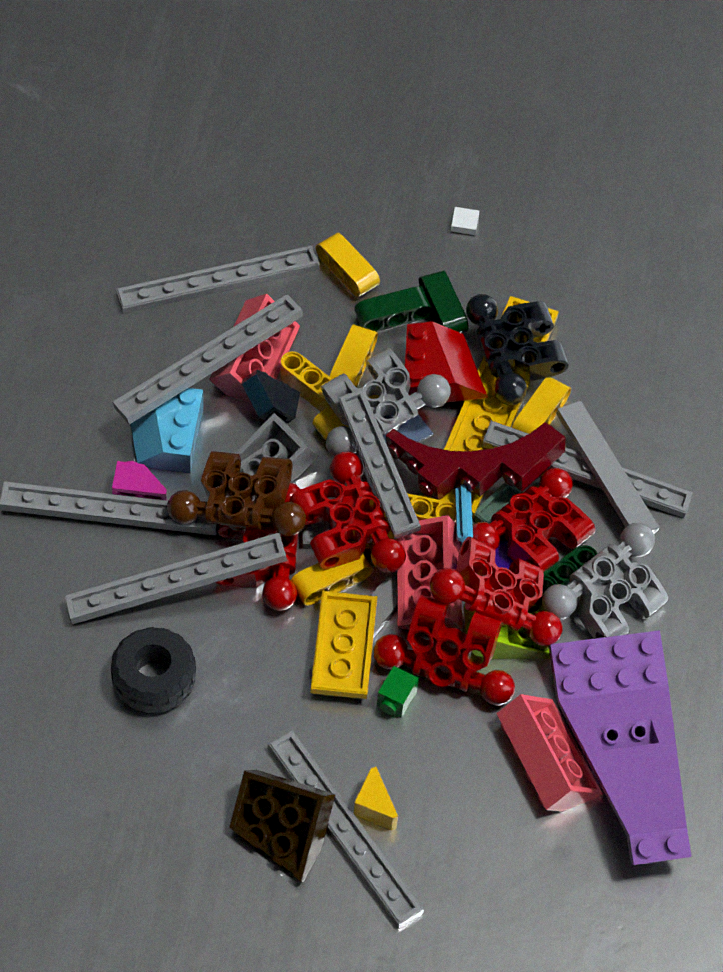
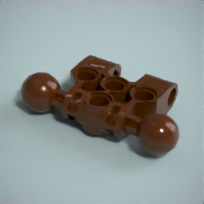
[167,451,306,536]

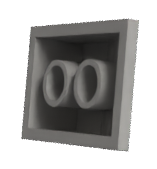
[236,413,319,494]

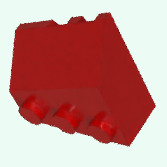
[405,321,488,402]

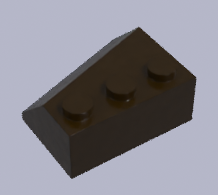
[229,769,336,882]

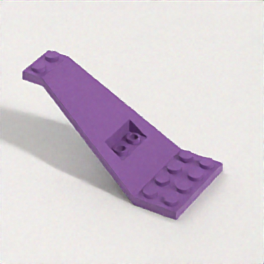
[549,630,692,865]

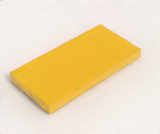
[310,591,378,699]

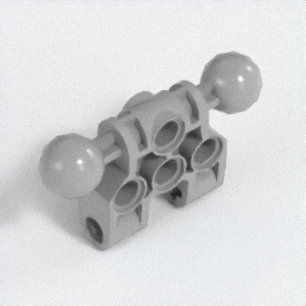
[320,348,451,457]
[542,523,668,639]

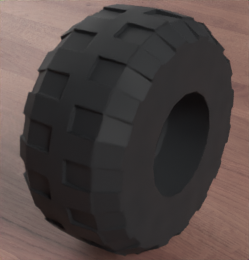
[111,627,196,713]

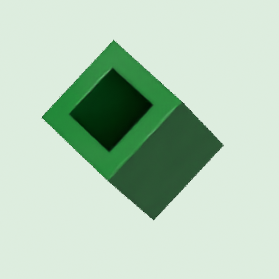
[376,666,419,718]

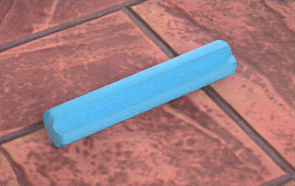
[455,484,473,544]

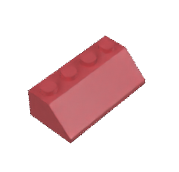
[209,293,300,403]
[397,515,462,630]
[496,694,603,812]

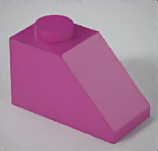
[112,461,167,501]

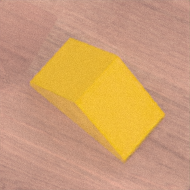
[354,767,398,830]

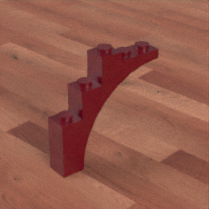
[386,422,566,500]

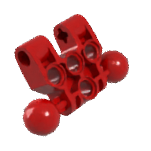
[290,451,406,573]
[473,468,596,572]
[215,483,301,611]
[429,536,563,647]
[373,594,515,706]

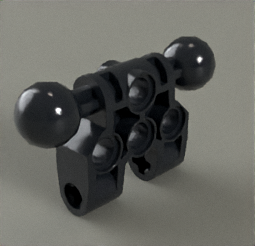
[466,294,569,405]

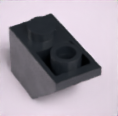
[242,369,300,424]

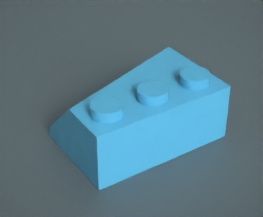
[130,388,203,473]

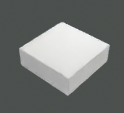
[451,207,480,235]

